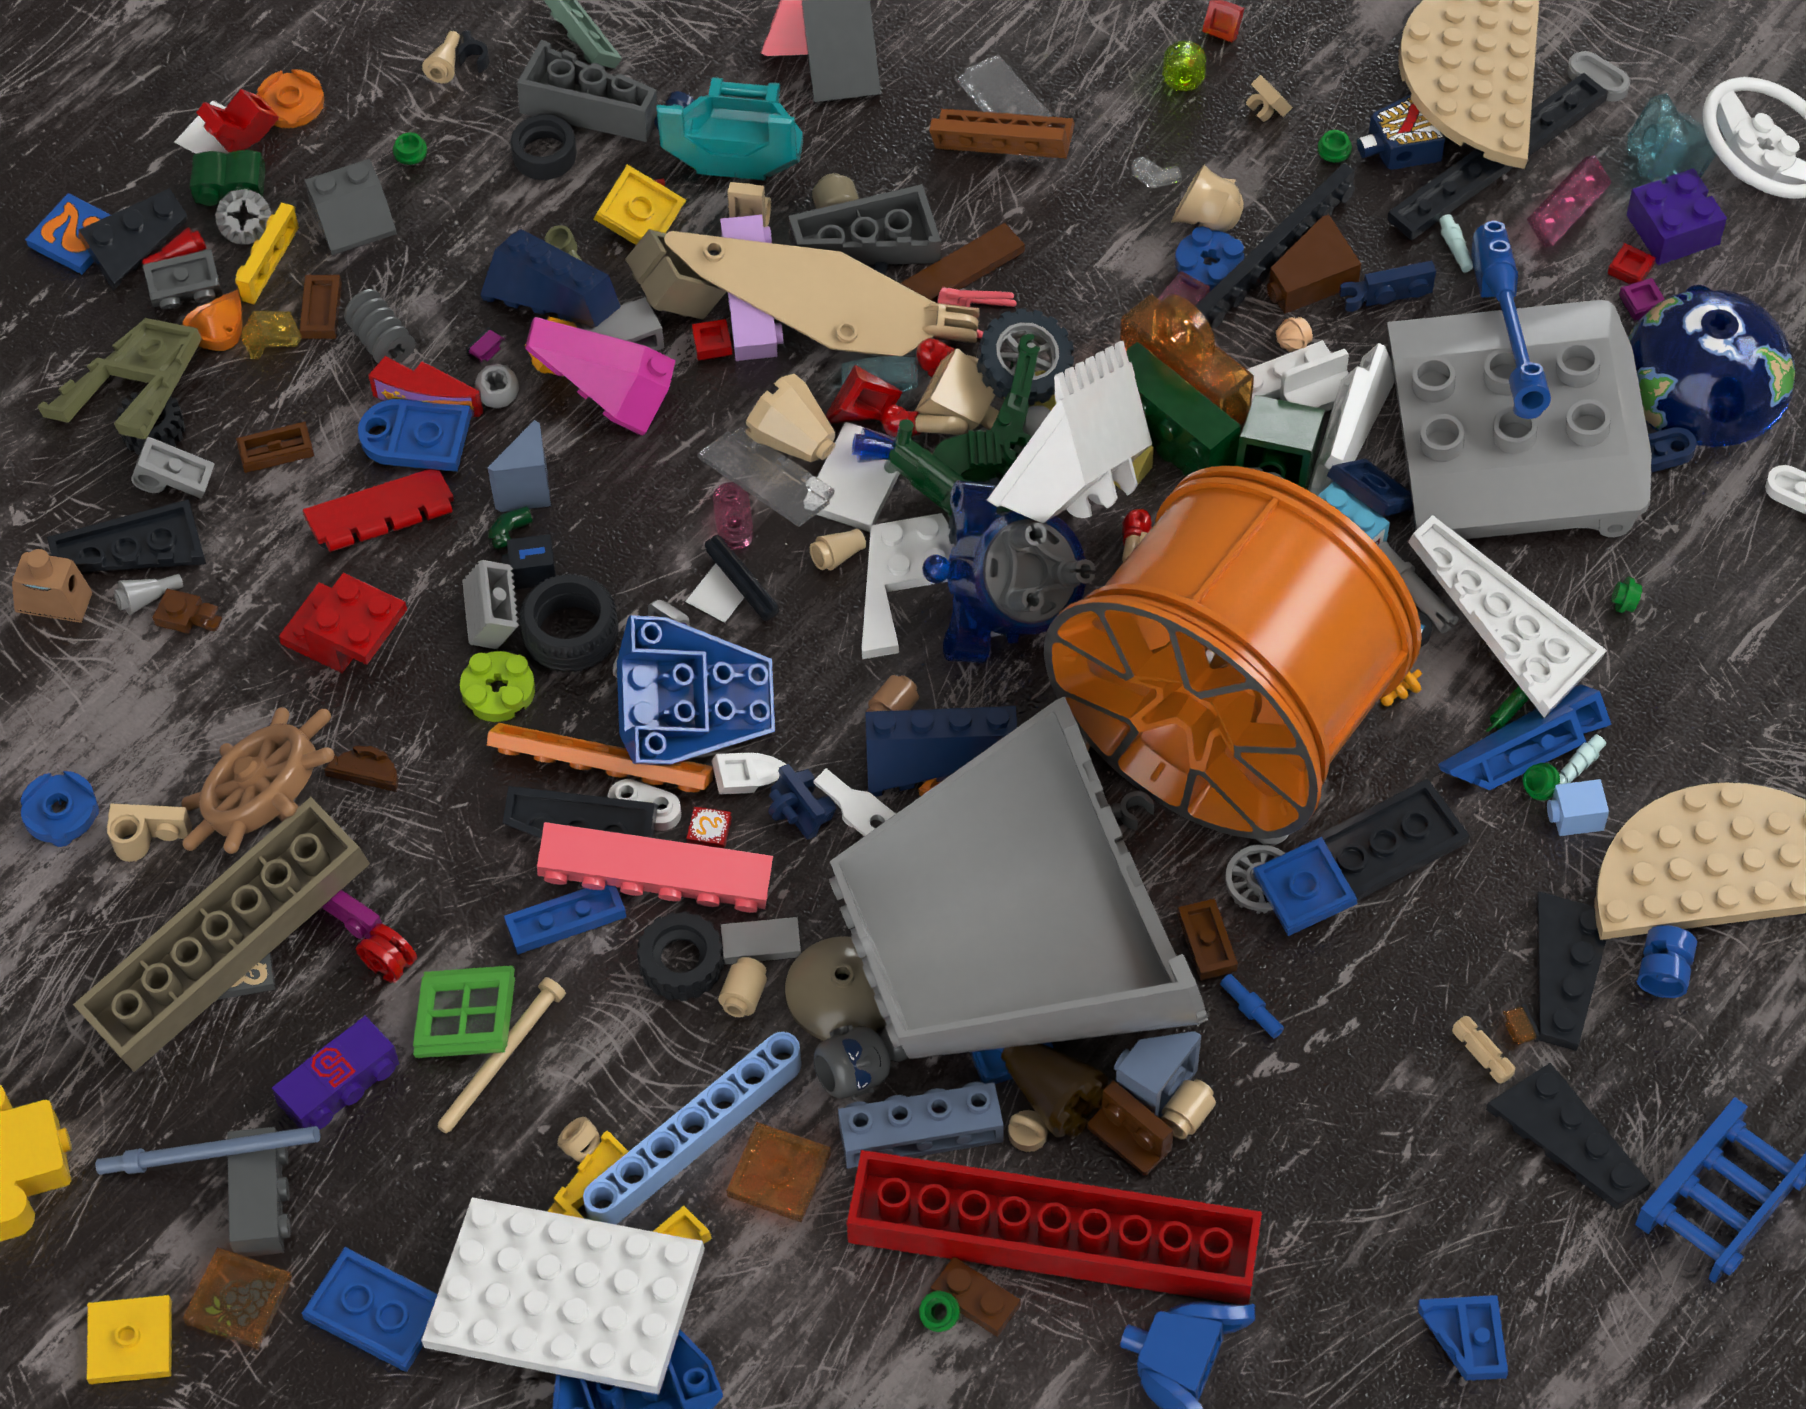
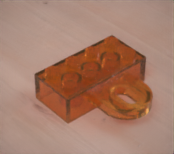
[1120,294,1254,425]

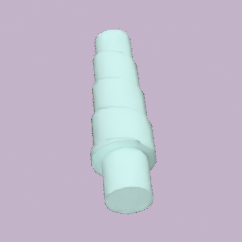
[1439,214,1473,273]
[1559,734,1606,784]

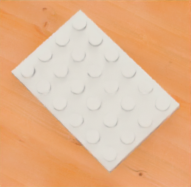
[421,1197,705,1394]

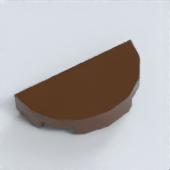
[324,746,399,792]

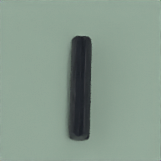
[704,535,779,621]

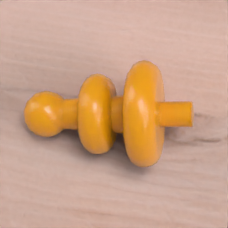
[1380,669,1422,706]

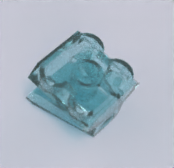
[1627,93,1716,182]

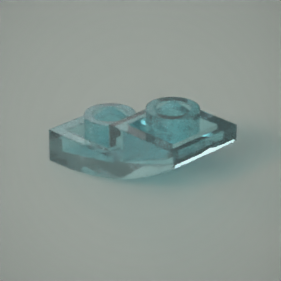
[842,356,918,392]

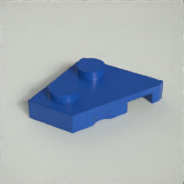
[1417,1295,1508,1381]

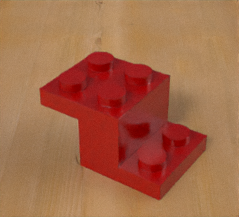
[279,573,407,673]

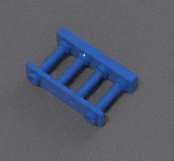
[1635,1097,1806,1283]

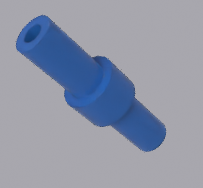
[1220,974,1284,1038]

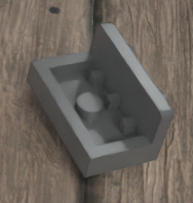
[143,249,222,310]

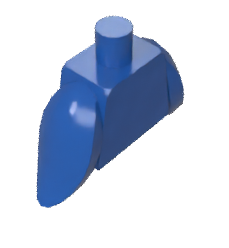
[1120,1302,1255,1409]

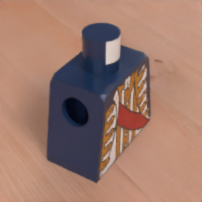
[1357,95,1445,170]

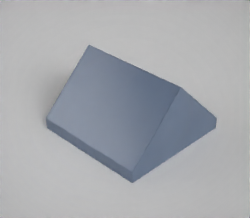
[488,420,551,512]

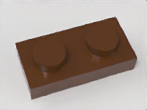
[1177,898,1238,980]
[931,1257,1021,1337]

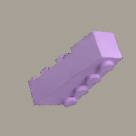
[720,215,783,361]

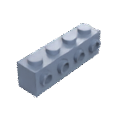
[838,1082,1004,1169]

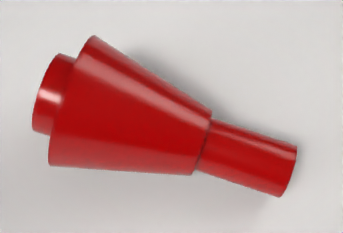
[142,227,207,264]

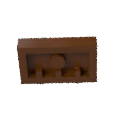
[1087,1080,1174,1175]

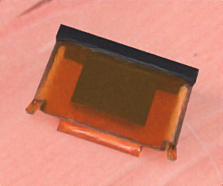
[1502,1004,1540,1046]

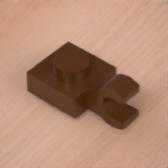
[152,588,222,634]

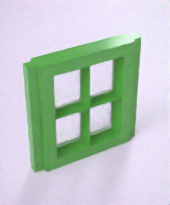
[413,966,515,1058]

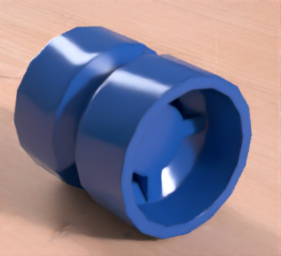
[1637,925,1697,998]

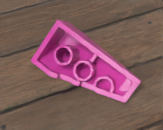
[525,317,676,436]

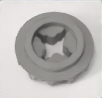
[215,189,271,244]

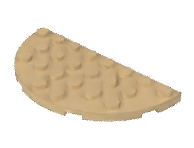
[1399,0,1539,169]
[1594,783,1806,940]

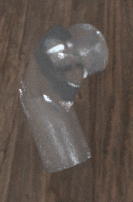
[1131,157,1182,188]

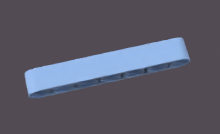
[583,1032,801,1225]

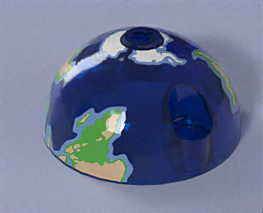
[1628,285,1795,447]

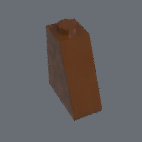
[1267,214,1362,314]

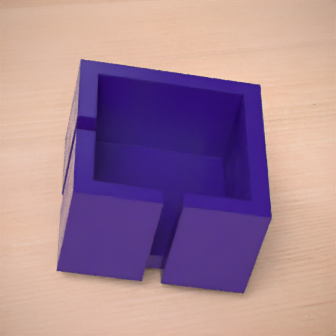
[1626,168,1727,265]

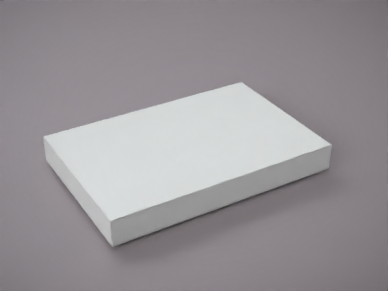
[804,422,900,532]

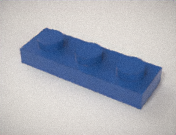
[504,885,627,955]

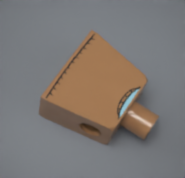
[12,549,92,623]

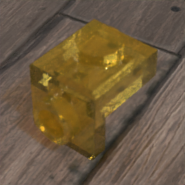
[241,311,302,359]

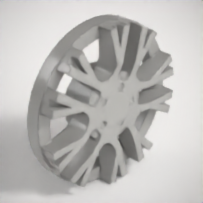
[1225,845,1285,914]

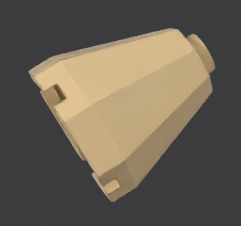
[746,374,836,462]

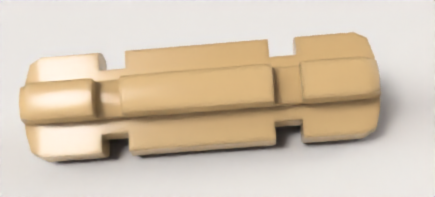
[1452,1016,1516,1084]

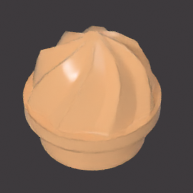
[1276,317,1313,352]

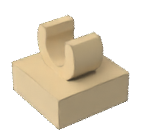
[1246,75,1293,122]

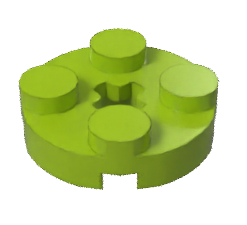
[460,651,535,722]

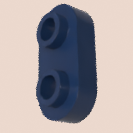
[1648,427,1697,473]

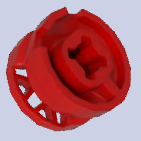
[355,923,417,983]

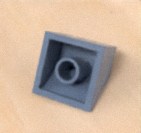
[1114,1031,1201,1119]

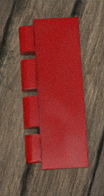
[303,469,454,552]

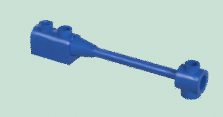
[1471,221,1551,419]

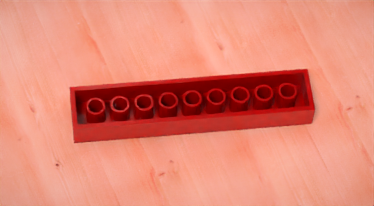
[847,1150,1262,1305]

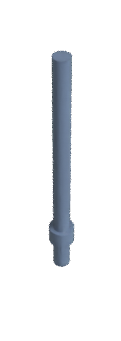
[95,1126,320,1175]

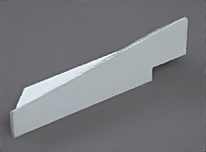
[1308,343,1395,496]

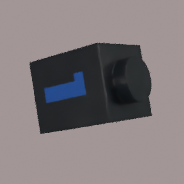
[501,534,556,590]

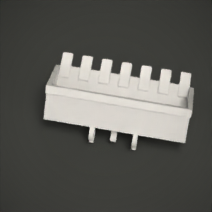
[987,341,1152,524]

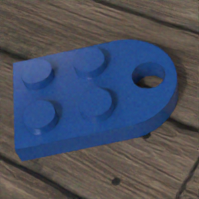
[358,399,472,472]

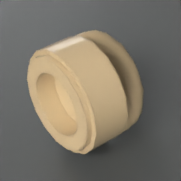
[1008,1110,1048,1152]
[557,1117,600,1162]

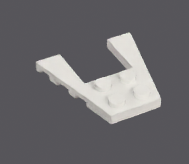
[862,513,1007,659]

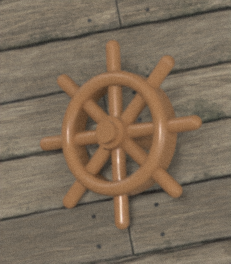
[181,707,335,854]

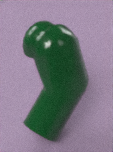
[488,506,533,549]

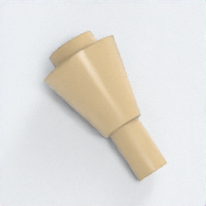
[422,31,460,83]

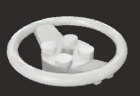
[1702,77,1806,199]

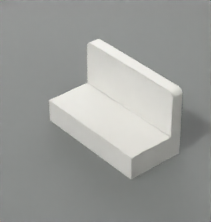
[1280,349,1349,412]

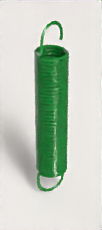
[1486,686,1529,732]

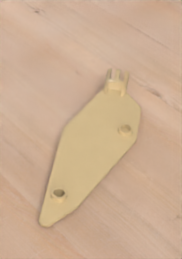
[664,231,980,358]

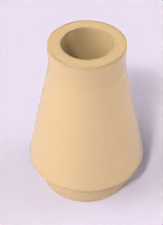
[810,528,866,570]

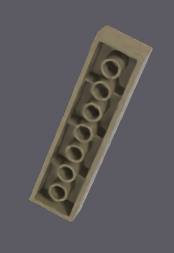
[73,797,370,1072]

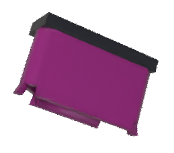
[466,327,505,362]

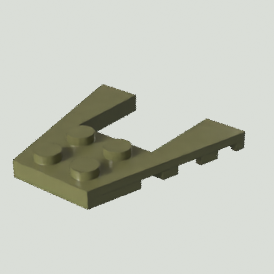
[38,318,202,440]

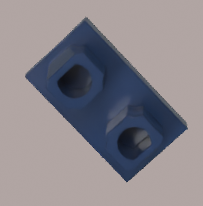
[768,764,836,840]

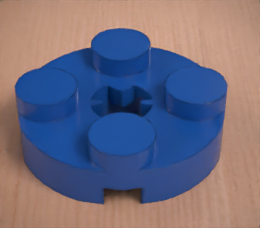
[1175,226,1244,293]
[20,771,99,847]

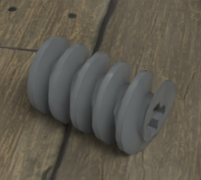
[344,289,416,363]

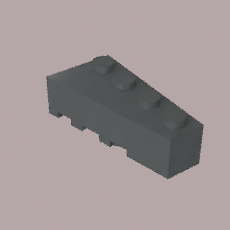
[517,39,657,142]
[788,184,941,265]

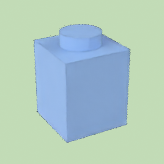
[1547,779,1609,836]

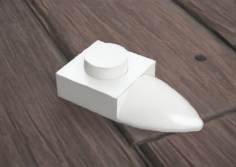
[712,753,786,794]

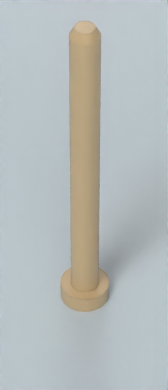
[438,977,566,1133]

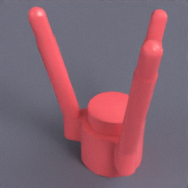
[937,287,1017,339]

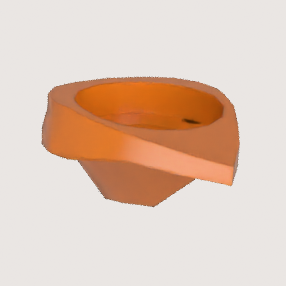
[182,289,242,351]

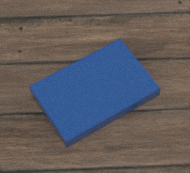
[301,1247,438,1373]

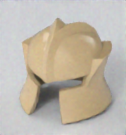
[1171,164,1244,232]

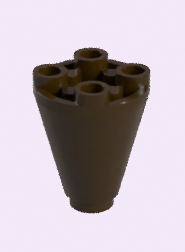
[1001,1043,1108,1139]

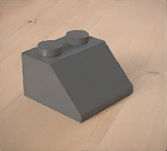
[305,159,397,255]

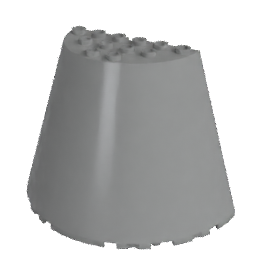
[829,697,1208,1059]

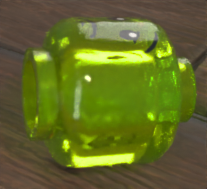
[1162,40,1206,91]

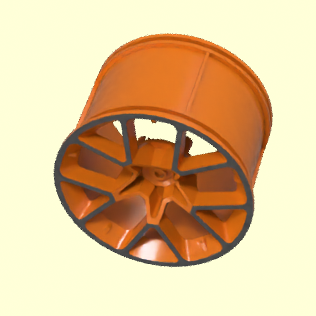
[1044,466,1422,839]

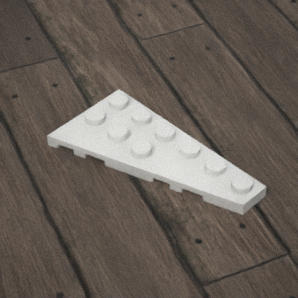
[1408,515,1607,718]

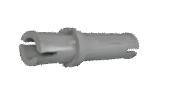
[1378,541,1459,633]

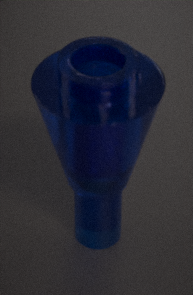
[852,427,894,463]

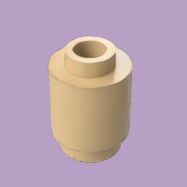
[718,957,767,1017]
[1161,1079,1216,1139]

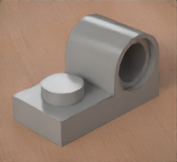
[131,436,215,499]

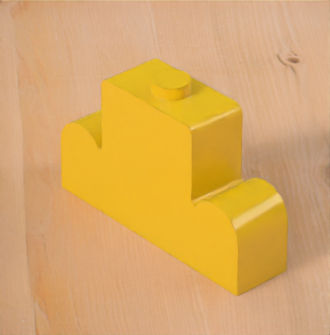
[0,1085,72,1242]

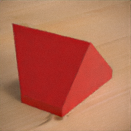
[825,365,903,424]

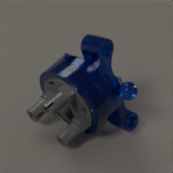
[922,480,1095,663]

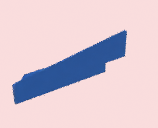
[1438,685,1611,790]

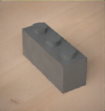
[227,1127,290,1258]

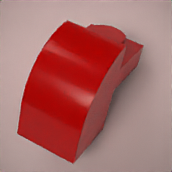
[196,89,280,152]

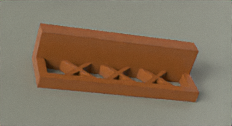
[929,109,1074,159]

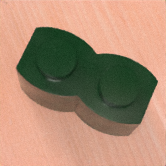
[190,150,266,206]

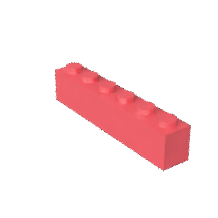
[537,822,773,913]

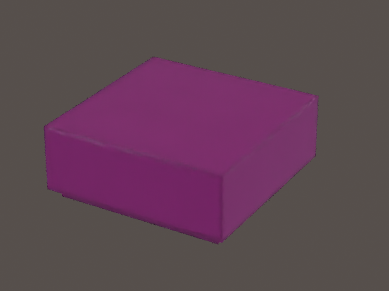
[1619,278,1666,321]

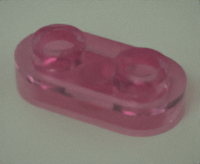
[713,482,753,550]

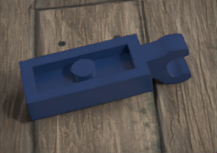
[1339,260,1436,311]

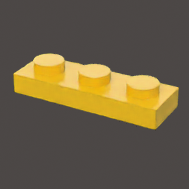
[235,202,299,304]

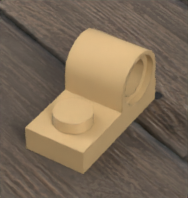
[728,182,771,227]
[107,804,192,862]

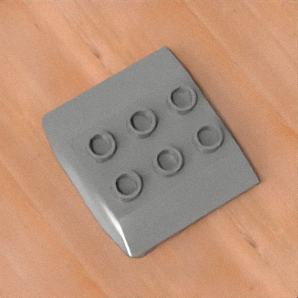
[1387,300,1652,539]

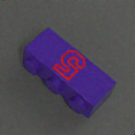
[272,1015,399,1129]

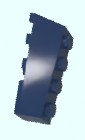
[481,229,621,327]
[865,706,1017,797]

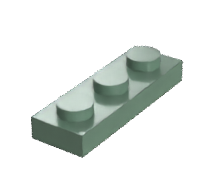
[544,0,622,69]

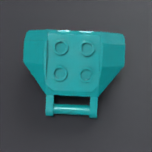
[656,77,803,180]

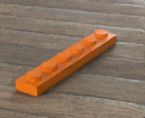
[487,723,714,792]

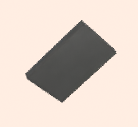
[801,0,881,102]

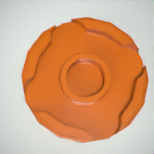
[257,69,325,128]

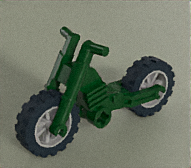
[884,308,1074,567]

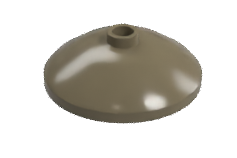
[785,936,887,1041]

